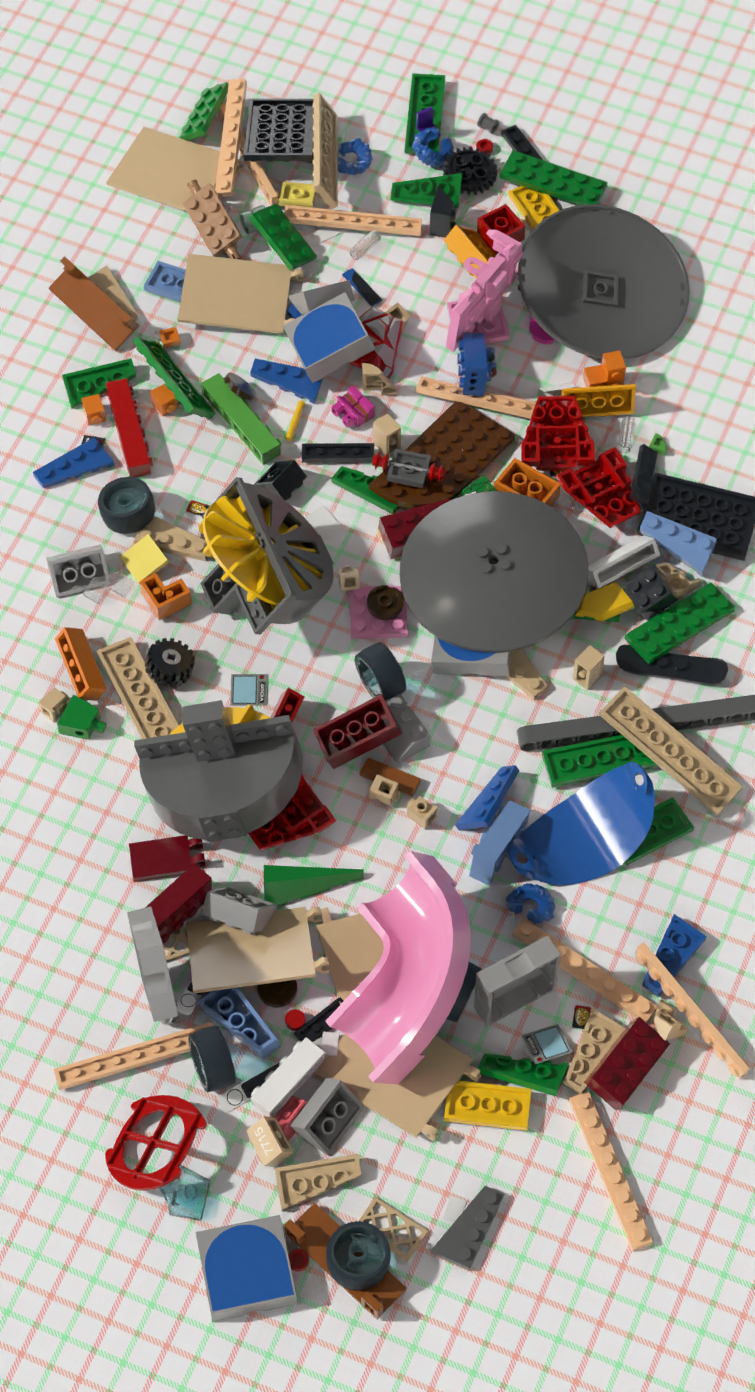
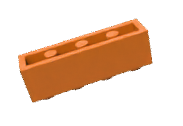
[55,627,107,701]

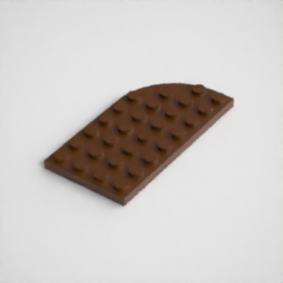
[369,401,515,508]

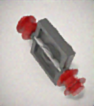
[372,449,446,488]

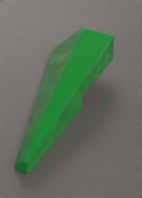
[264,865,364,905]

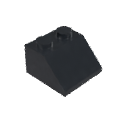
[430,186,457,238]
[254,460,307,501]

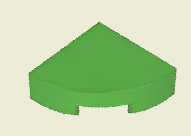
[649,433,667,456]

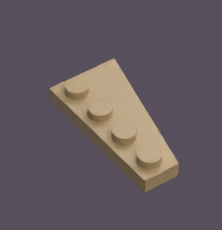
[88,265,138,321]
[134,516,207,561]
[505,649,547,700]
[564,1008,625,1094]
[275,1154,362,1211]

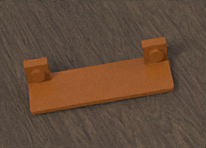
[49,256,140,351]
[284,1203,406,1320]

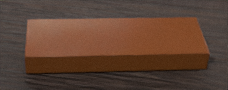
[360,758,421,797]

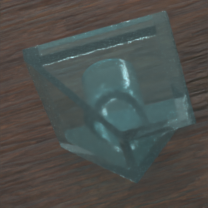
[159,1165,211,1221]

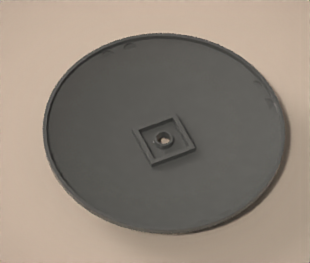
[518,204,690,359]
[400,491,588,653]

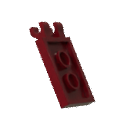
[129,835,206,882]

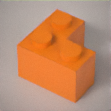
[583,350,626,387]
[139,573,192,620]

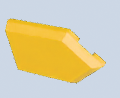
[576,582,634,621]

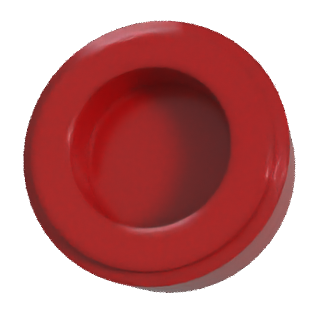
[476,139,493,156]
[285,1009,306,1031]
[288,1248,309,1272]

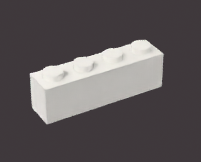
[588,536,660,588]
[251,1037,326,1117]

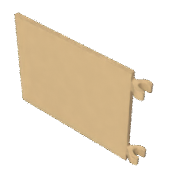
[106,127,242,211]
[178,254,304,334]
[316,890,391,1005]
[186,907,330,994]
[315,1034,481,1141]

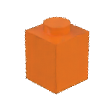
[150,383,178,416]
[82,394,106,426]

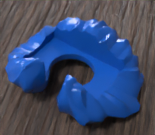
[412,127,454,168]
[337,138,373,175]
[505,883,556,925]

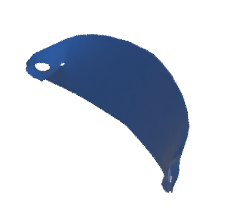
[508,762,655,885]

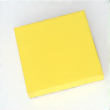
[279,182,316,208]
[119,534,169,584]

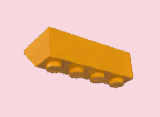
[443,225,497,279]
[560,384,636,417]

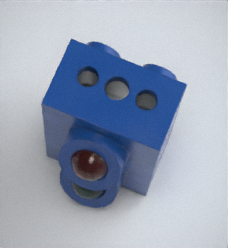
[457,333,497,396]

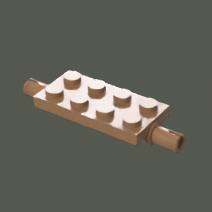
[182,180,243,260]

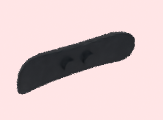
[616,644,728,685]

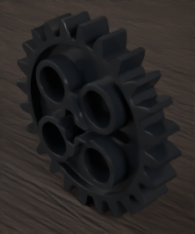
[442,146,498,195]

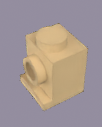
[338,566,360,591]
[38,687,69,722]
[369,775,400,806]
[407,796,438,830]

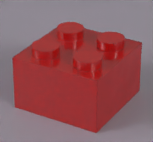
[477,204,526,254]

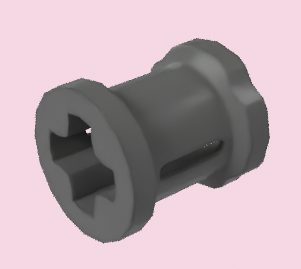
[477,113,499,134]

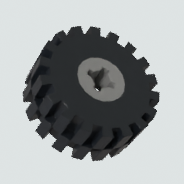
[145,638,195,687]

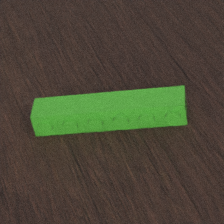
[201,373,281,465]

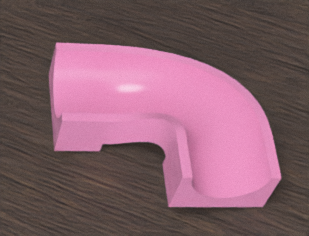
[326,851,471,1085]

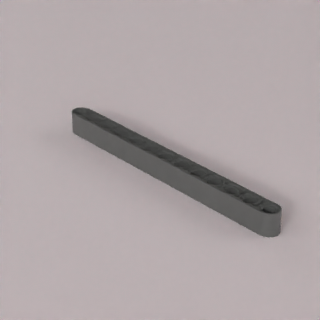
[516,695,755,751]

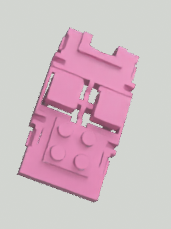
[446,230,523,352]

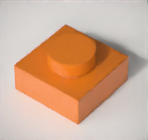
[159,327,181,348]

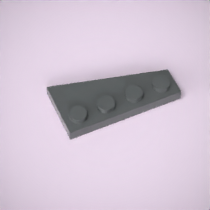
[430,1186,504,1271]

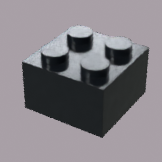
[623,564,678,621]

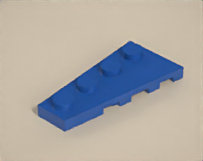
[250,358,324,404]
[33,437,114,488]
[455,765,520,830]
[642,914,707,997]

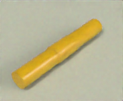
[285,400,305,441]

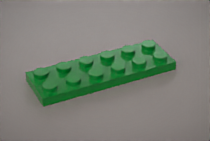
[404,73,445,154]
[500,150,608,205]
[133,336,215,418]
[624,582,735,664]
[542,735,658,788]

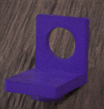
[416,107,441,137]

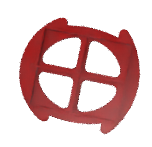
[105,1095,207,1191]

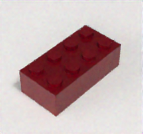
[378,499,450,559]
[313,694,402,769]
[145,863,212,944]
[584,1017,670,1110]

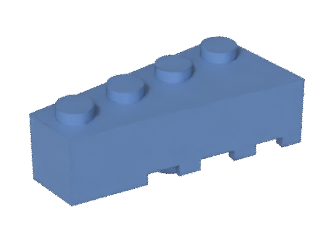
[640,511,717,577]
[469,800,531,886]
[197,987,280,1059]

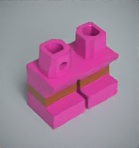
[331,385,375,428]

